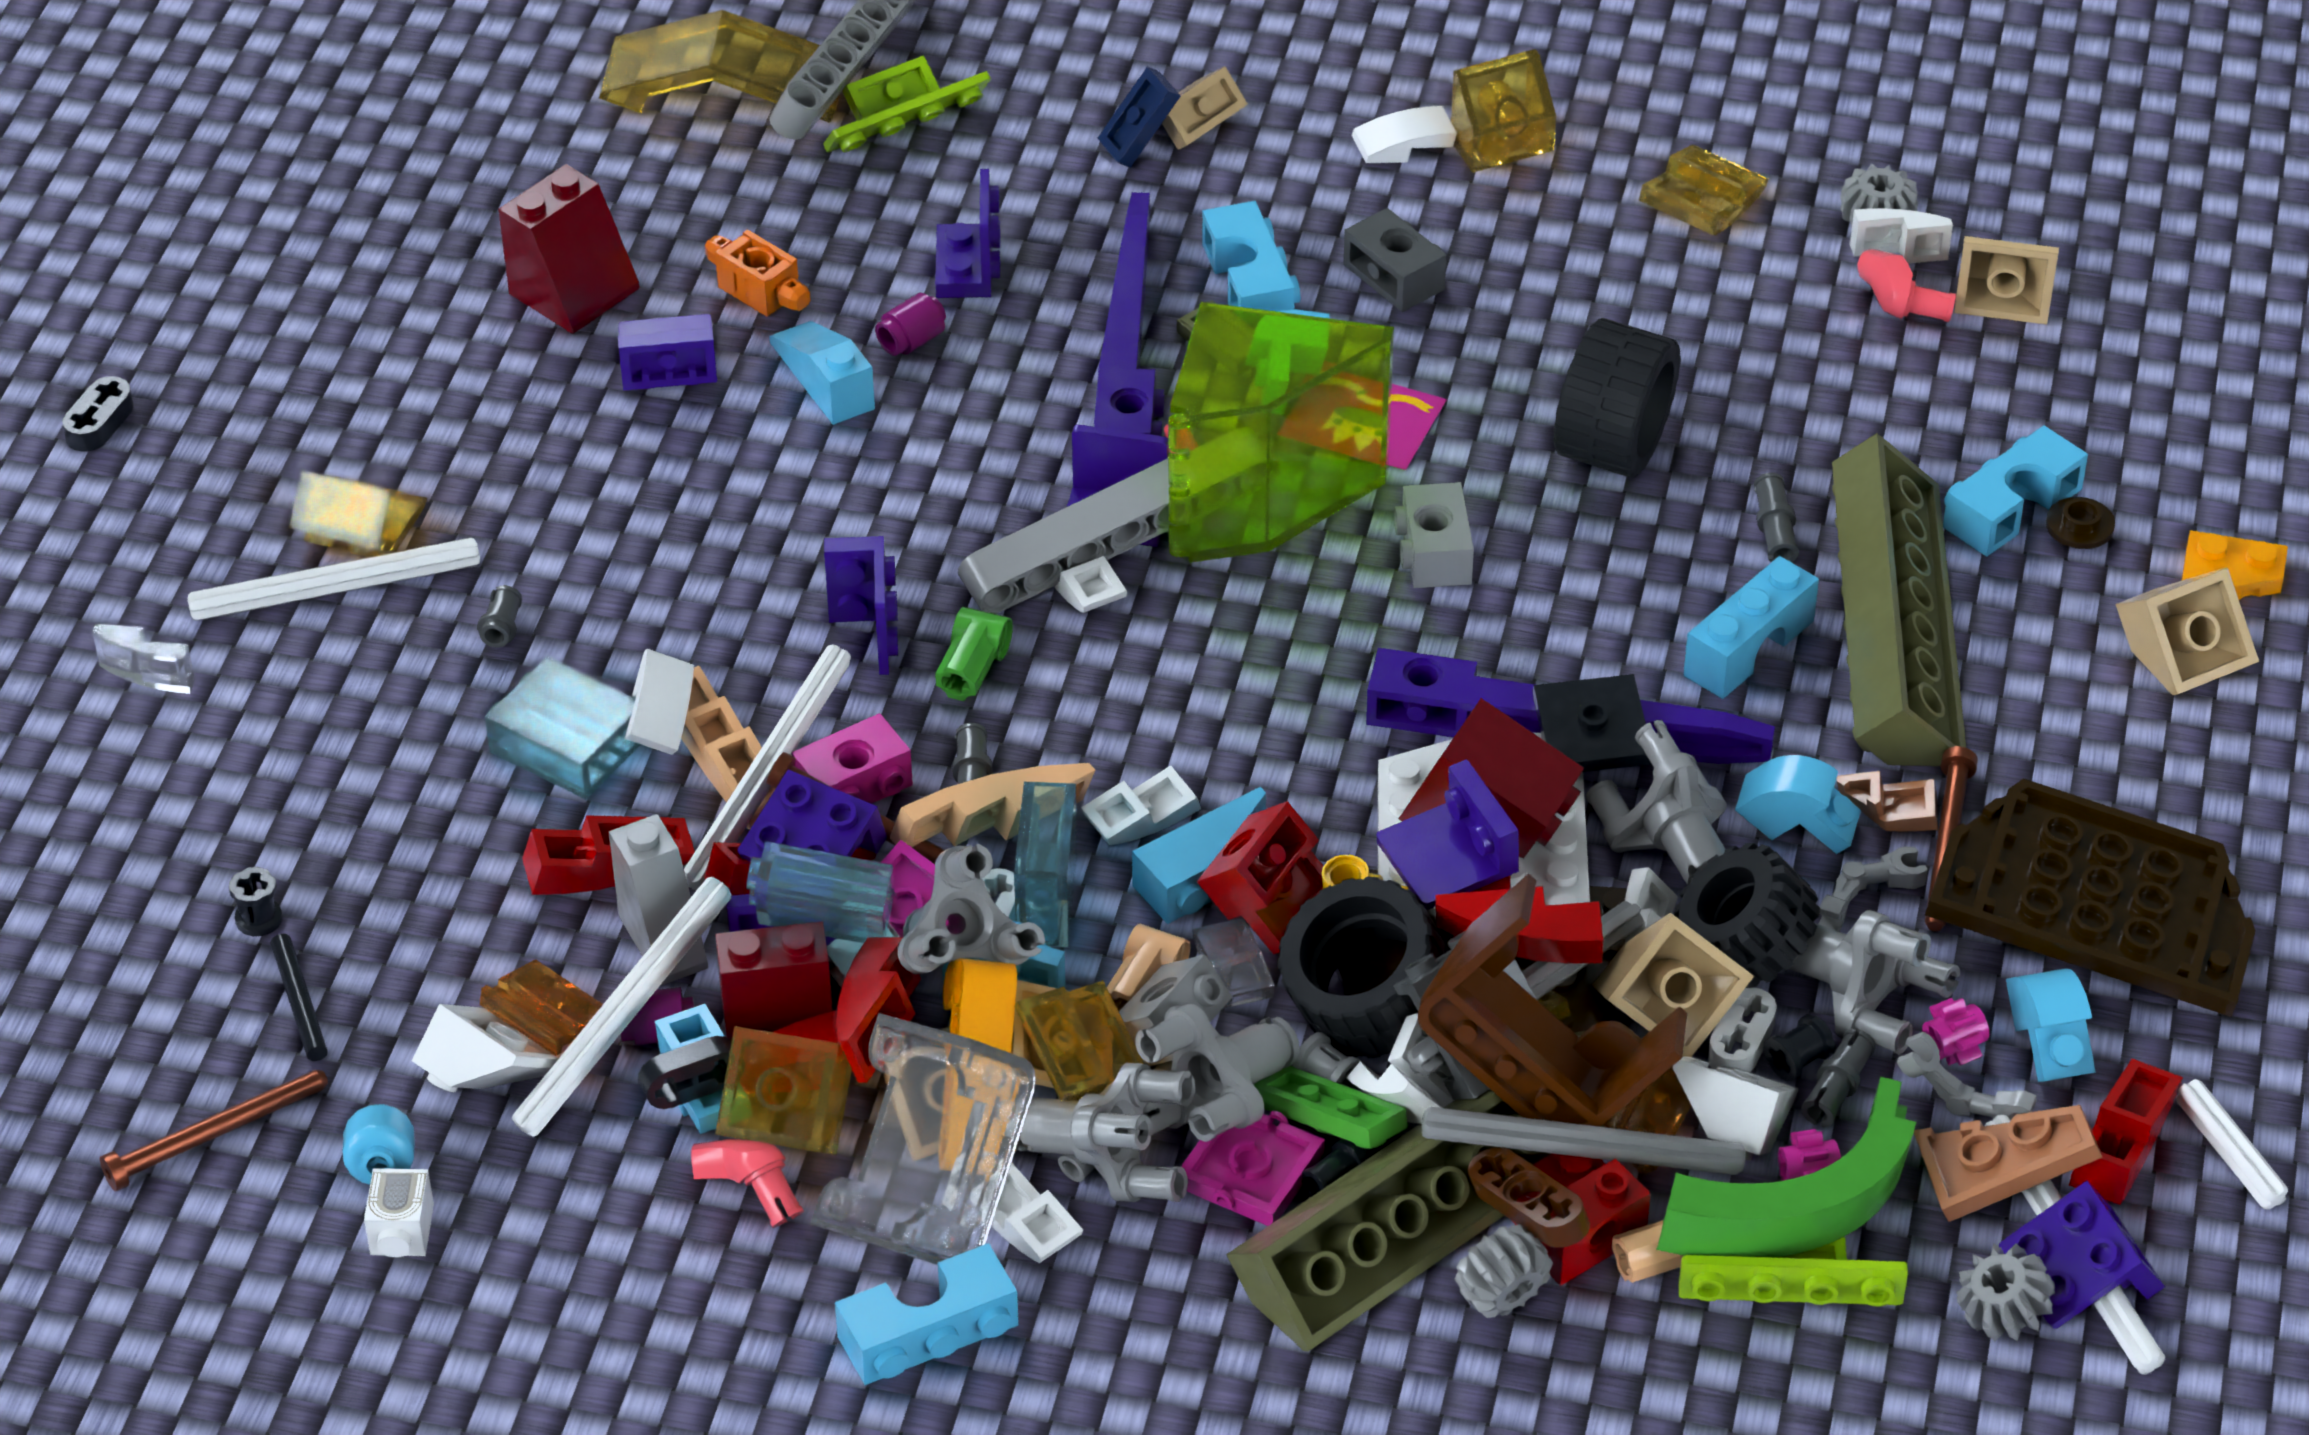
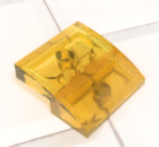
[1638,144,1768,236]
[1014,980,1144,1101]

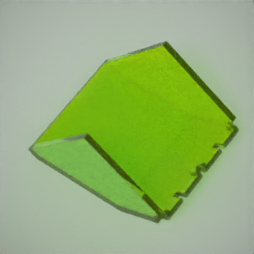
[1168,302,1394,563]

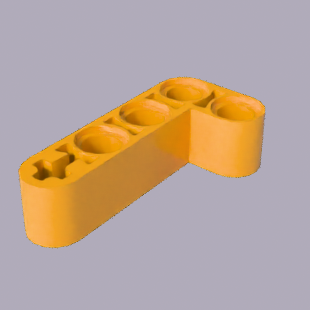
[939,958,1017,1175]

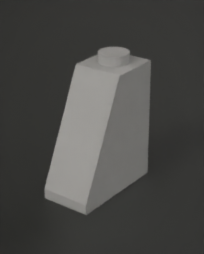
[609,814,708,986]

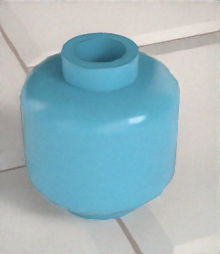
[342,1104,415,1185]

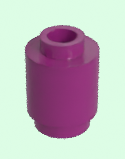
[875,292,946,356]
[620,987,694,1046]

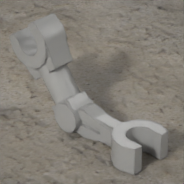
[1818,846,1928,932]
[1897,1032,2037,1120]

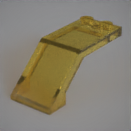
[599,10,839,123]

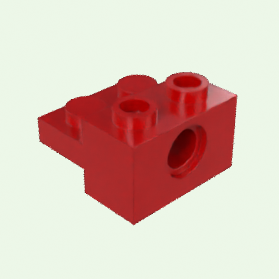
[1197,801,1323,955]
[1504,1153,1651,1286]

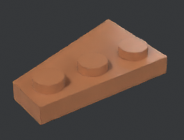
[1914,1105,2102,1222]

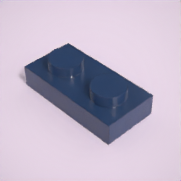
[1098,66,1181,168]

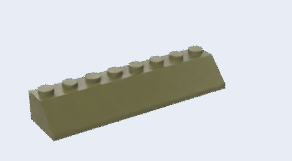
[1832,433,1966,766]
[1226,1031,1635,1351]

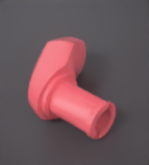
[1857,249,1956,322]
[691,1139,804,1228]

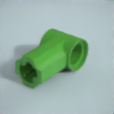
[935,607,1013,701]

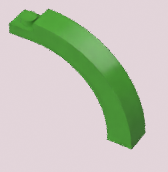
[1657,1077,1917,1258]

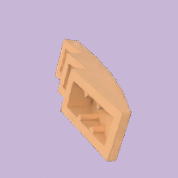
[681,665,776,830]
[890,763,1095,847]

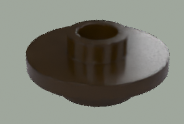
[2046,497,2115,549]

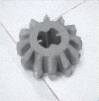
[1840,164,1918,228]
[1454,1224,1553,1318]
[1956,1243,2055,1342]

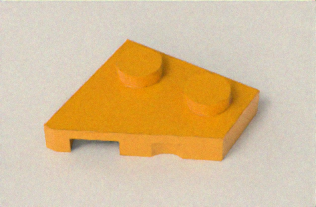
[2181,530,2288,600]

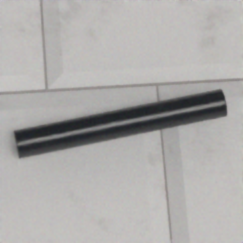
[270,934,328,1061]

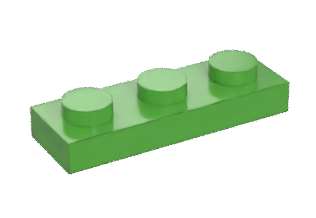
[1253,1066,1408,1149]

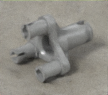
[1586,720,1727,885]
[898,844,1045,974]
[1789,910,1960,1055]
[1135,1004,1300,1142]
[1004,1063,1195,1203]

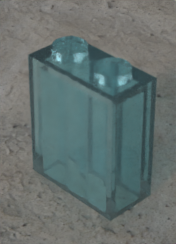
[485,656,641,800]
[1014,782,1077,947]
[747,841,894,943]

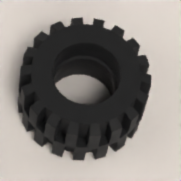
[1674,843,1820,988]

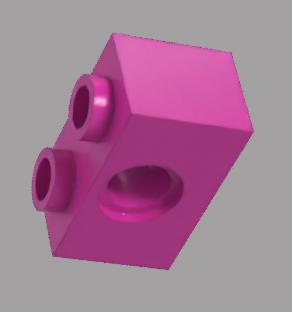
[791,713,913,804]

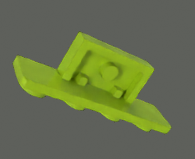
[823,55,991,153]
[1678,1237,1908,1307]

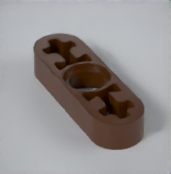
[1468,1147,1590,1248]

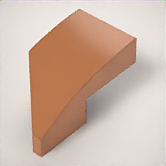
[1837,771,1938,832]

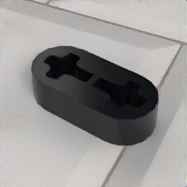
[62,376,134,452]
[638,1036,744,1109]

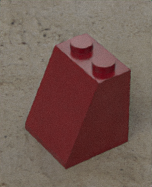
[498,164,640,334]
[1398,698,1584,858]
[715,921,832,1051]

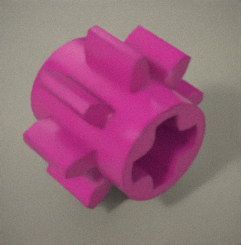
[1922,998,1990,1066]
[1778,1129,1841,1181]

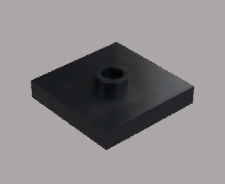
[1533,674,1651,772]

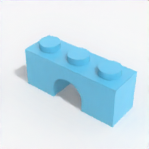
[1202,201,1301,331]
[1943,425,2088,557]
[1683,556,1819,699]
[835,1243,1018,1385]

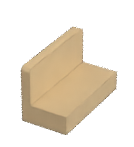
[1162,66,1248,150]

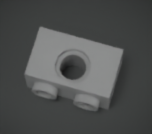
[1394,482,1474,588]
[1110,954,1232,1066]

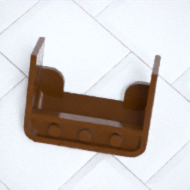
[1418,873,1687,1127]

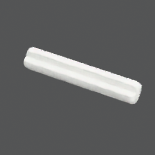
[2176,1079,2288,1210]

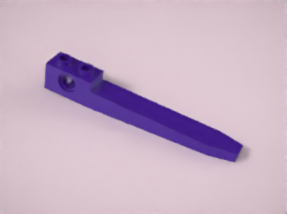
[1094,192,1165,436]
[1366,647,1775,764]

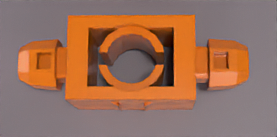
[705,229,810,317]

